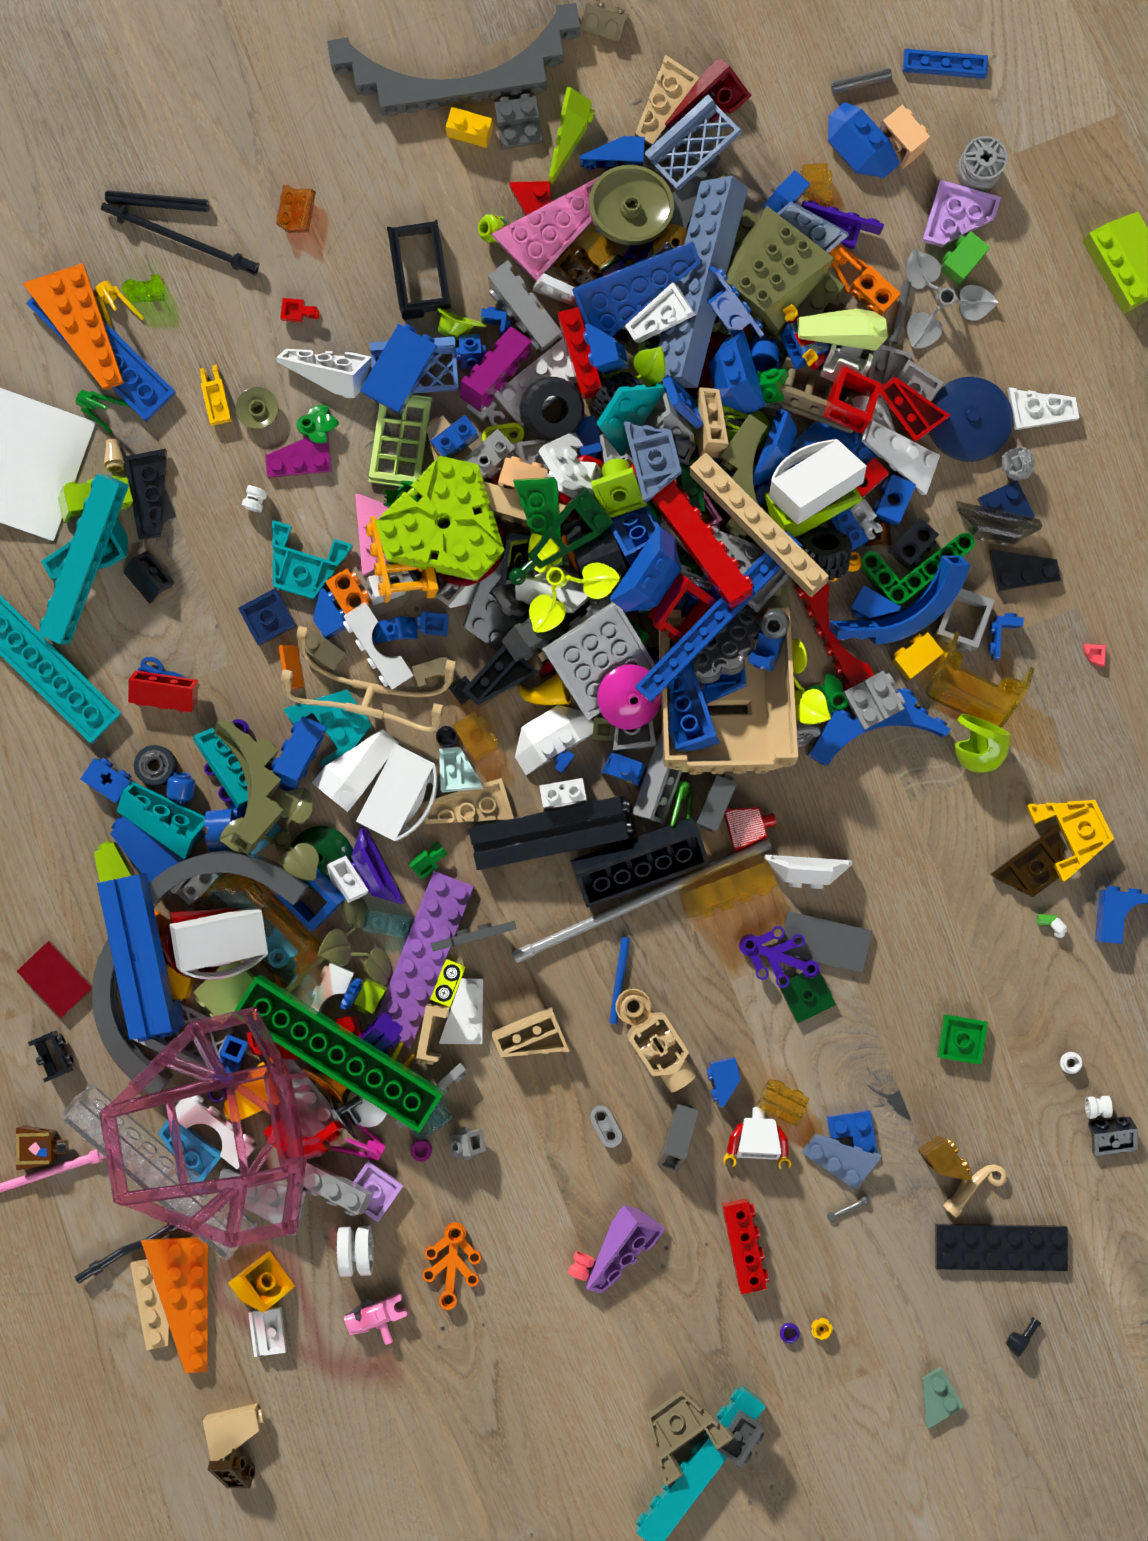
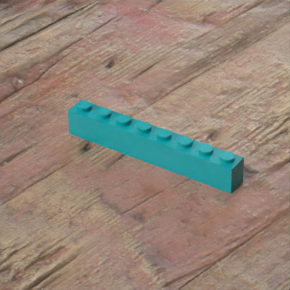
[38,474,129,644]
[635,1385,766,1541]

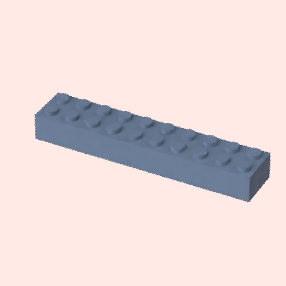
[658,175,748,388]

